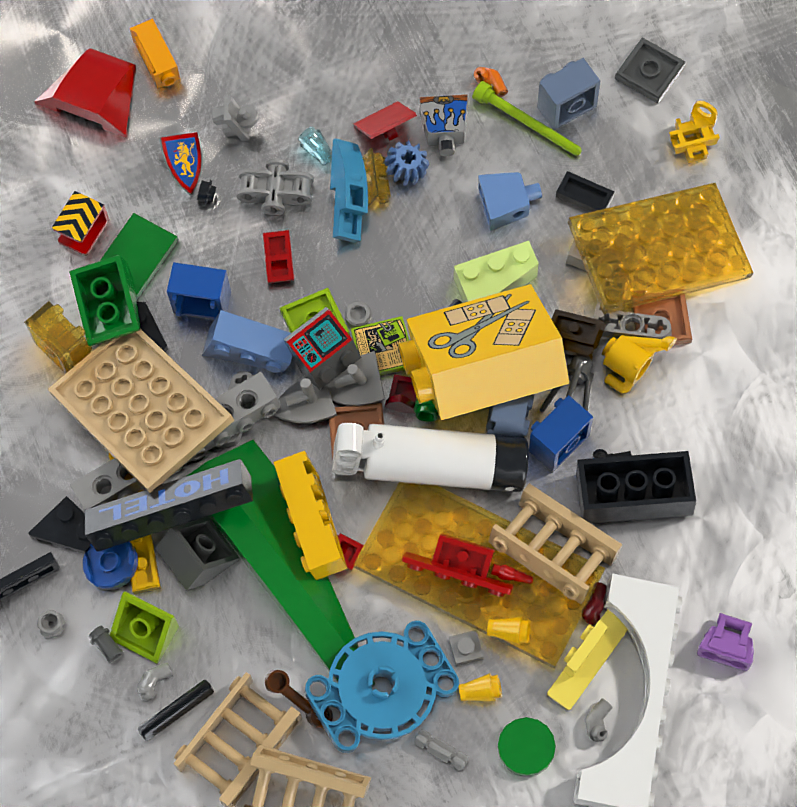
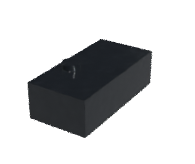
[576,451,696,523]

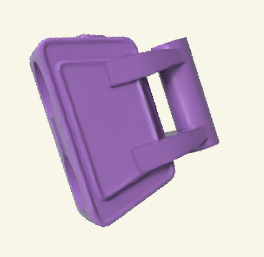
[697,613,754,671]

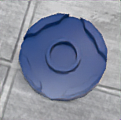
[83,542,138,590]

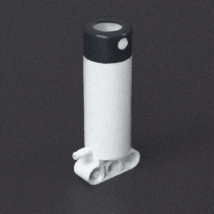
[332,423,529,493]

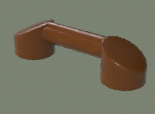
[265,670,333,728]

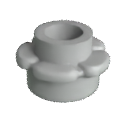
[37,610,65,638]

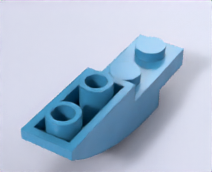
[330,138,368,243]

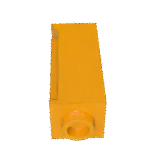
[130,18,180,89]

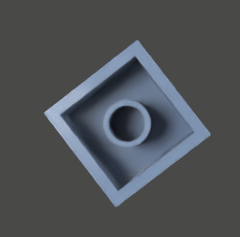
[537,58,601,130]

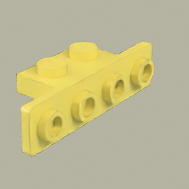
[547,609,628,711]

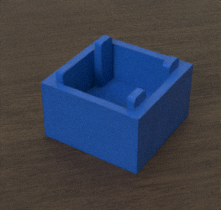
[167,262,231,320]
[529,395,593,473]

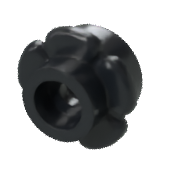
[197,180,216,205]

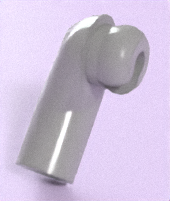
[585,698,613,742]

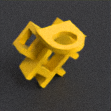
[669,101,720,163]

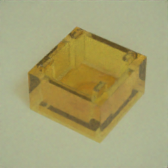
[24,301,92,374]

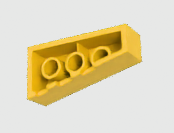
[273,450,348,580]

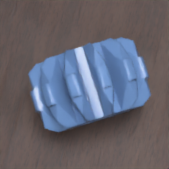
[384,140,429,186]

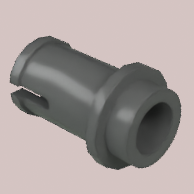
[89,626,123,663]

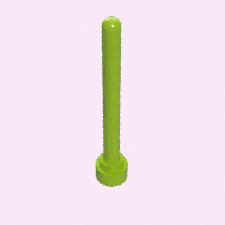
[472,81,582,156]

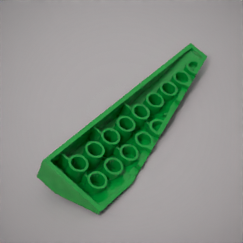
[186,440,375,688]

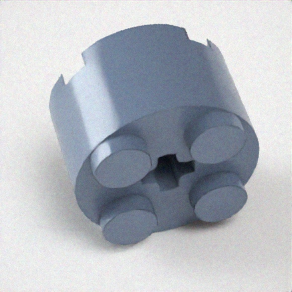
[486,394,534,437]

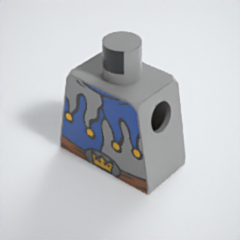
[419,94,468,156]

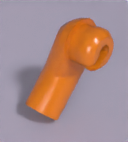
[473,67,508,97]

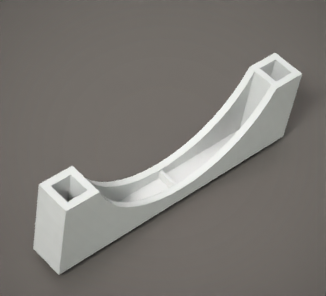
[573,573,682,807]

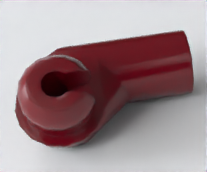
[582,582,607,625]

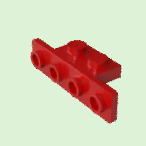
[401,533,514,597]

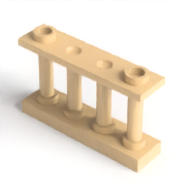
[488,483,622,604]
[173,672,302,807]
[244,745,371,807]

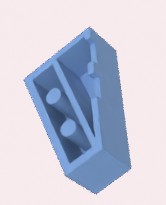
[202,310,292,373]

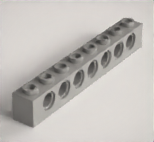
[70,372,281,510]

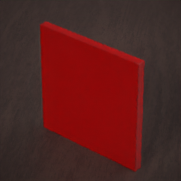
[353,101,417,141]

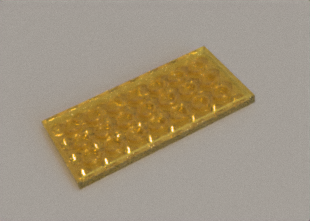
[353,482,605,669]

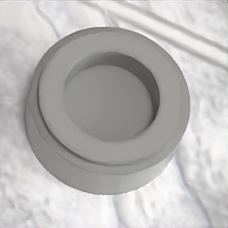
[345,301,372,328]

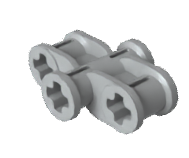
[236,158,314,216]

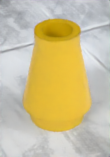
[487,617,531,646]
[459,673,502,701]

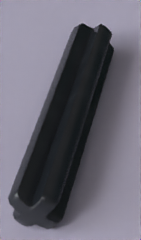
[138,680,214,741]

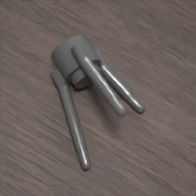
[540,356,594,412]

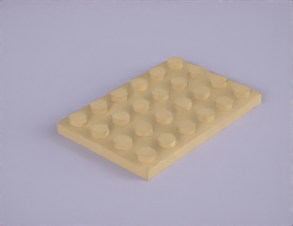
[48,329,234,493]

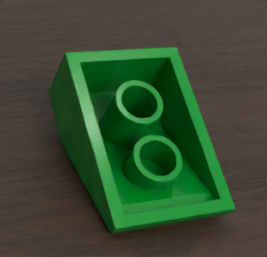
[69,255,140,347]

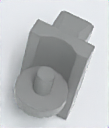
[212,96,259,142]

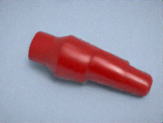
[490,564,533,584]

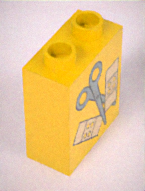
[398,284,570,420]

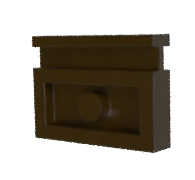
[551,309,606,360]

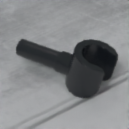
[593,449,632,457]

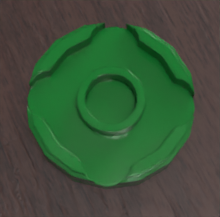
[498,717,556,776]

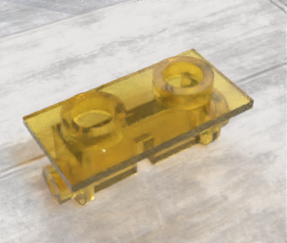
[363,148,391,207]

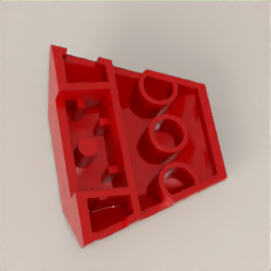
[34,48,136,138]

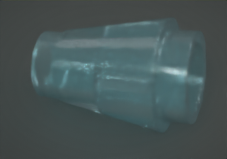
[298,126,332,166]

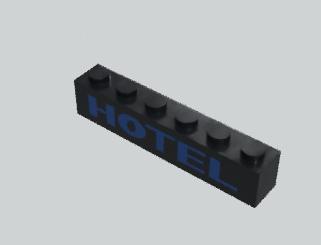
[85,459,253,552]

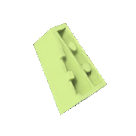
[454,241,539,303]

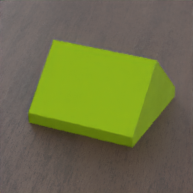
[110,591,179,663]

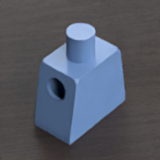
[478,172,542,231]

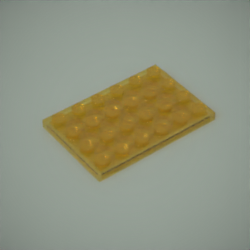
[567,183,753,314]

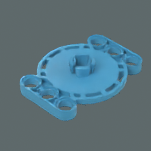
[305,621,459,753]

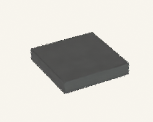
[615,37,686,103]

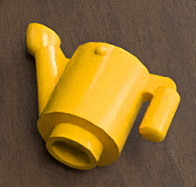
[601,335,677,393]

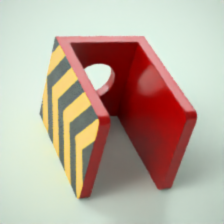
[52,191,110,256]

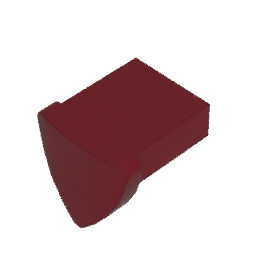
[385,374,417,414]

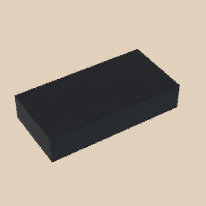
[556,171,615,217]

